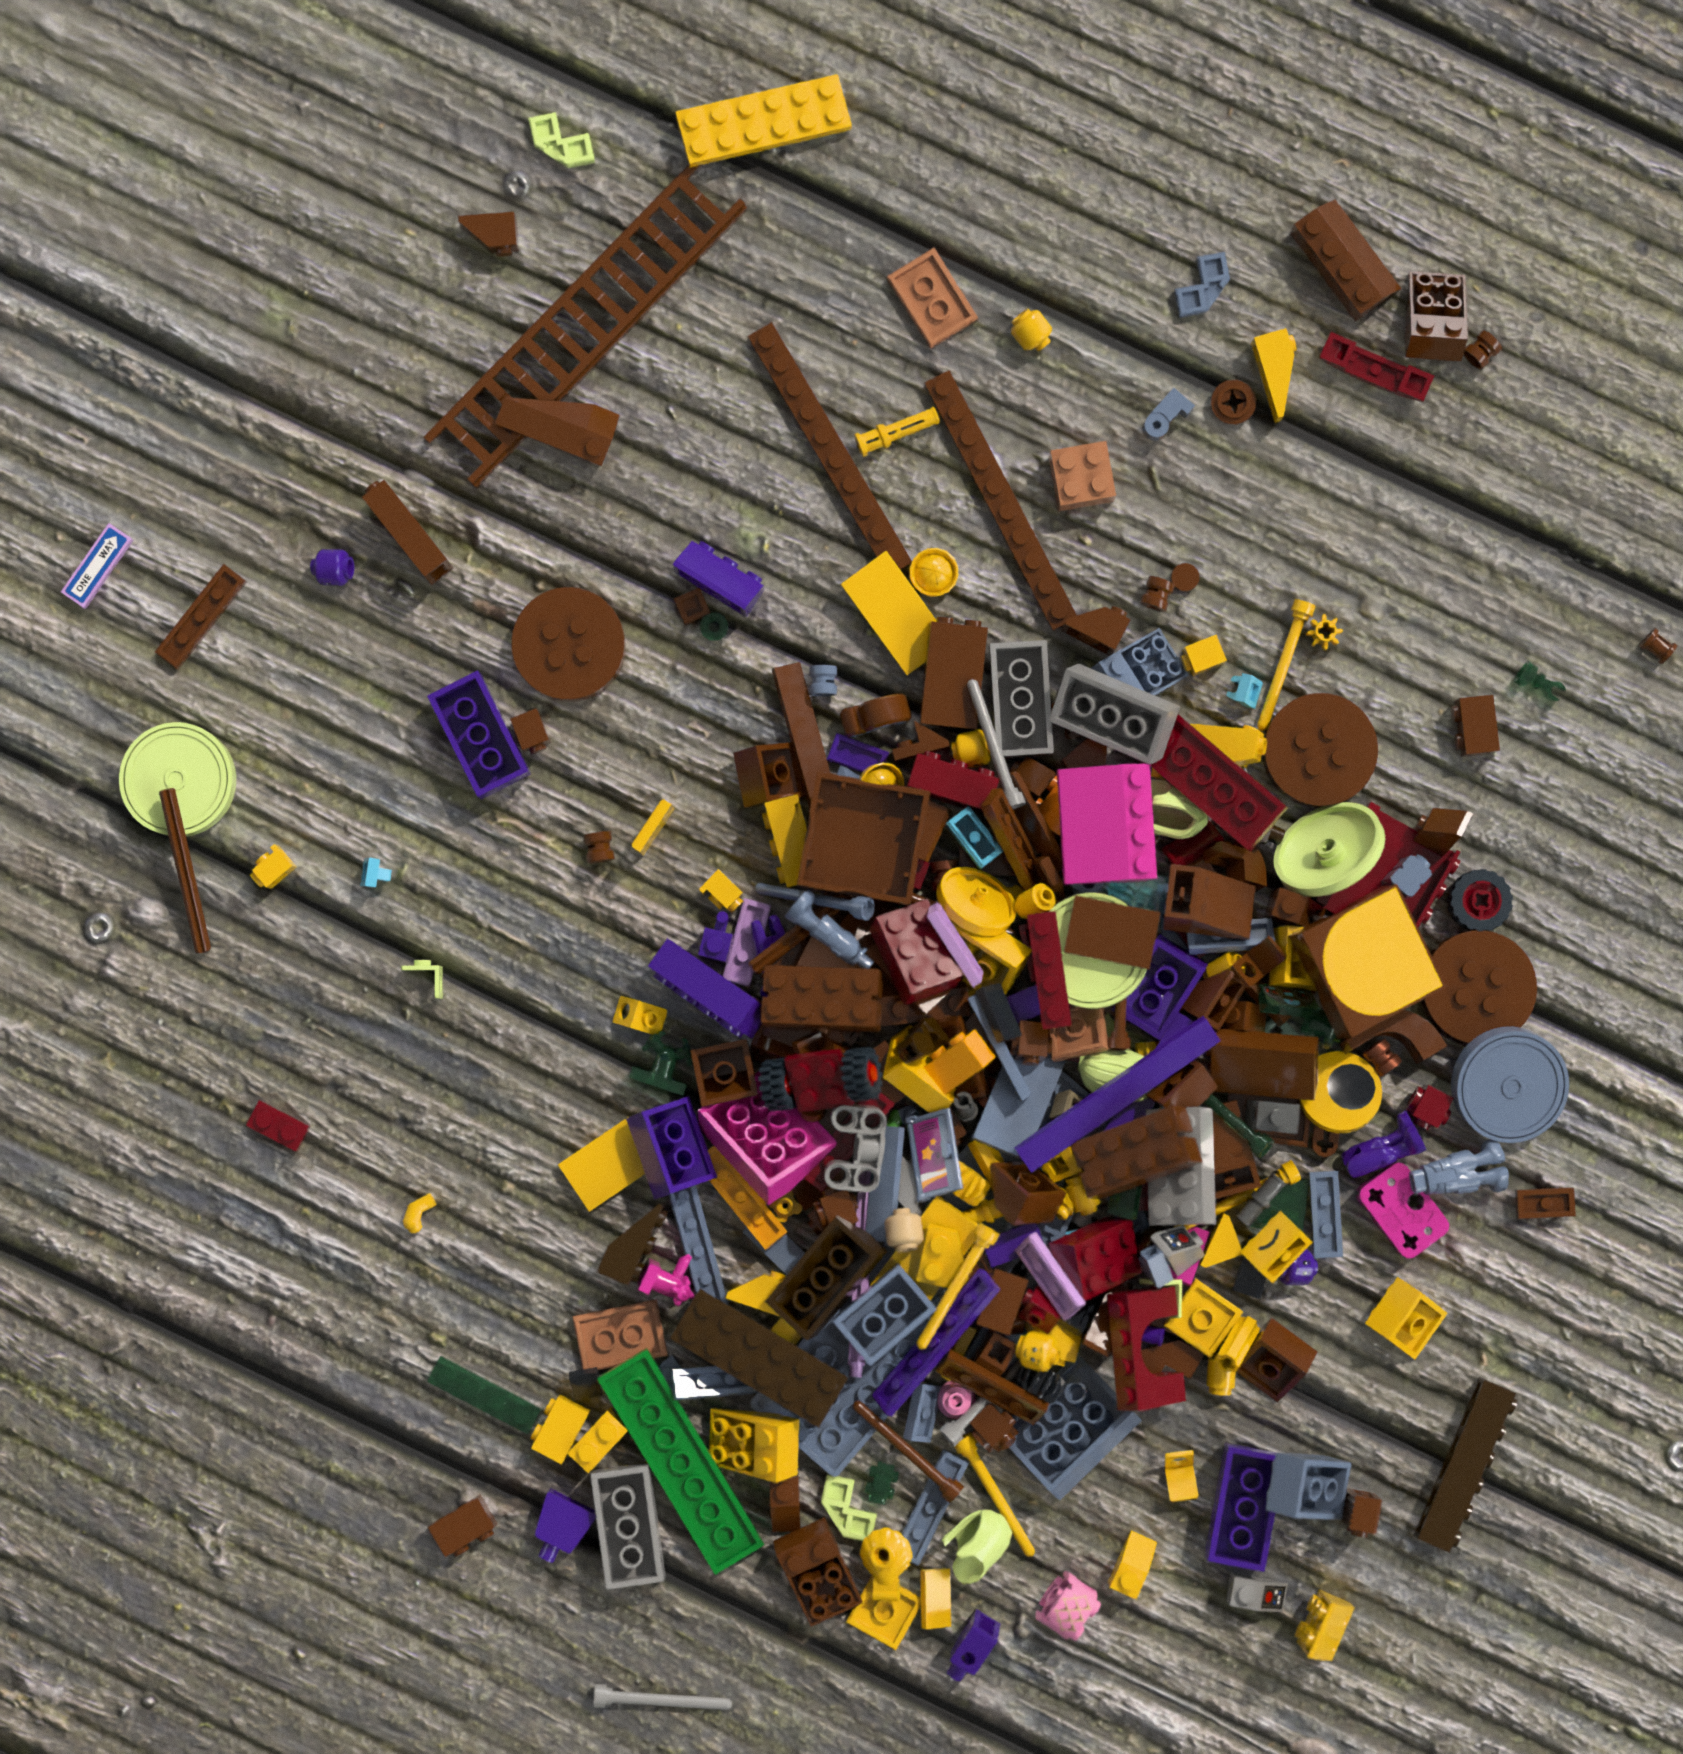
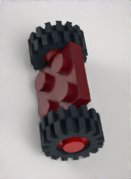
[759,1047,883,1112]

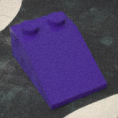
[1112,933,1208,1040]

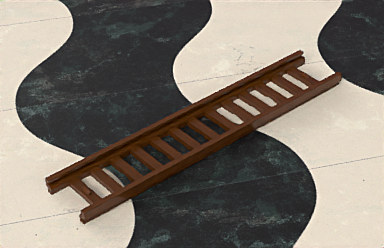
[423,165,748,489]

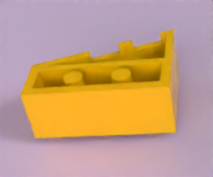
[762,794,807,888]

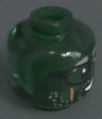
[1300,1008,1342,1049]

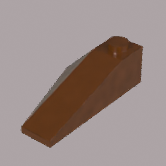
[495,397,620,467]

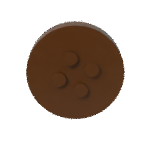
[512,587,626,702]
[1262,693,1378,808]
[1421,930,1537,1044]

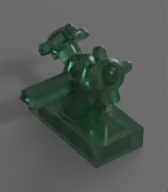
[629,1031,692,1095]

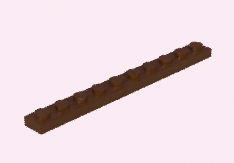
[748,322,912,570]
[924,370,1077,632]

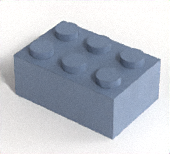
[832,1263,937,1366]
[1266,1452,1351,1520]

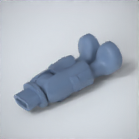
[784,889,874,969]
[1409,1139,1509,1195]

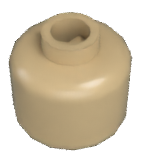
[884,1208,923,1252]

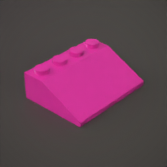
[1057,764,1157,885]
[698,1071,837,1205]

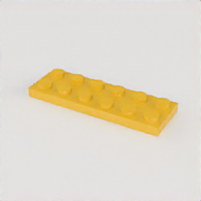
[675,74,852,167]

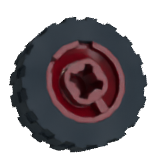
[1447,869,1513,931]

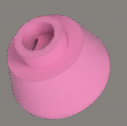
[938,1380,976,1419]

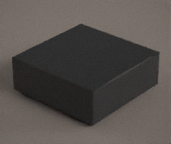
[569,1367,603,1401]

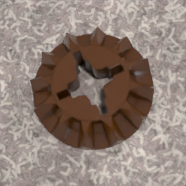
[1211,380,1256,425]

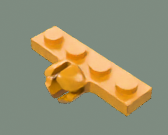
[708,1146,788,1251]

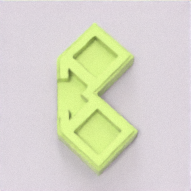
[528,112,595,168]
[821,1474,877,1541]

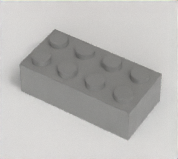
[989,640,1054,759]
[1049,664,1180,765]
[1146,1107,1216,1226]
[591,1462,666,1590]

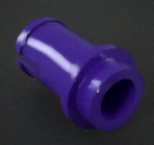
[1141,1325,1165,1347]

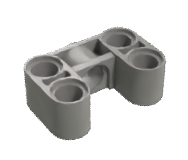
[824,1104,886,1192]

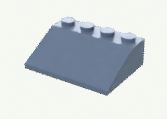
[1009,1354,1142,1500]

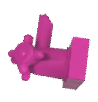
[637,1254,694,1306]

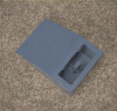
[1091,628,1189,696]

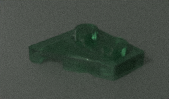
[1244,1179,1309,1232]

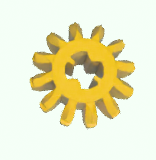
[952,1161,991,1206]

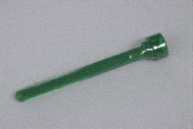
[1204,1094,1275,1158]

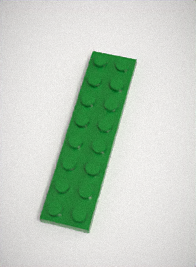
[597,1348,764,1575]

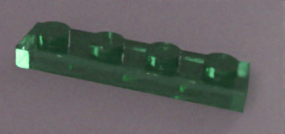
[427,1355,542,1434]

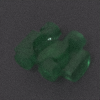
[864,1461,899,1505]

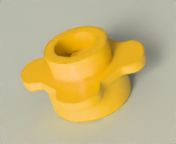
[769,1191,802,1223]

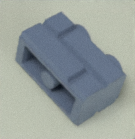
[1381,854,1432,899]

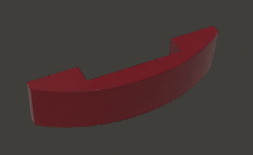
[1319,332,1434,402]

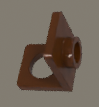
[1231,936,1287,988]

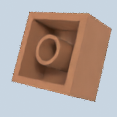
[1049,441,1116,511]

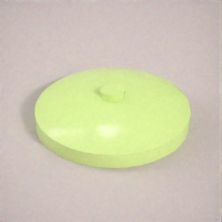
[1274,802,1385,896]

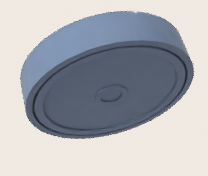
[1451,1026,1569,1143]

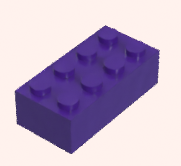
[427,670,531,800]
[648,938,762,1039]
[1204,1443,1276,1572]

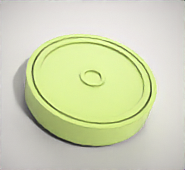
[119,722,236,836]
[1049,893,1147,1009]

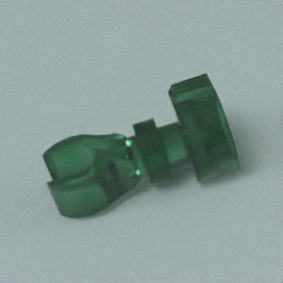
[1513,661,1566,701]

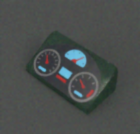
[1258,984,1320,1018]

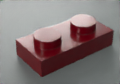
[246,1100,311,1151]

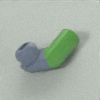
[886,1105,920,1127]

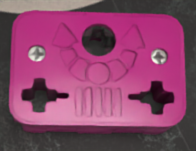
[1356,1162,1449,1258]

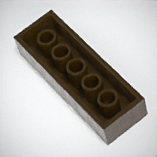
[670,1289,849,1428]

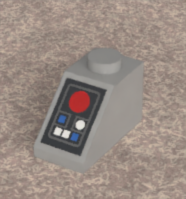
[1151,1225,1205,1276]
[1226,1572,1288,1612]

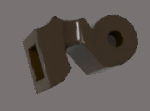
[897,1017,950,1065]

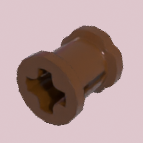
[1639,628,1678,664]

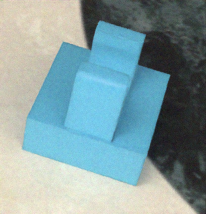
[1227,673,1263,709]
[360,858,392,888]

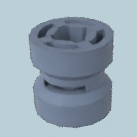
[809,665,837,696]

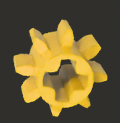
[1306,614,1343,651]

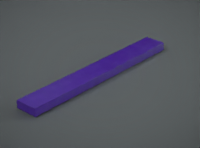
[1014,1016,1220,1173]

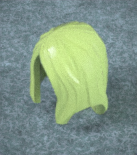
[1151,780,1209,839]
[1080,1049,1153,1102]
[942,1510,1012,1585]

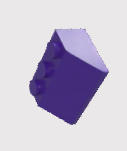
[672,541,765,618]
[626,1096,717,1200]

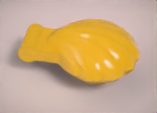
[860,1527,913,1601]

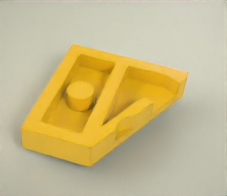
[916,1224,969,1291]

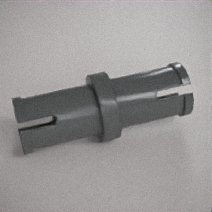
[954,1092,979,1131]
[1236,1172,1286,1228]

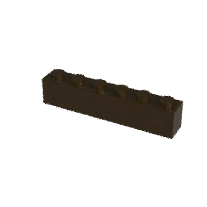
[1413,1377,1517,1553]

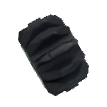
[1015,1366,1066,1403]

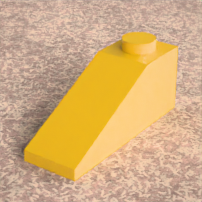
[1251,328,1297,423]

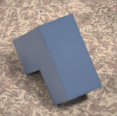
[1138,1244,1173,1288]

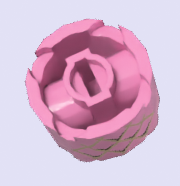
[1035,1571,1101,1641]

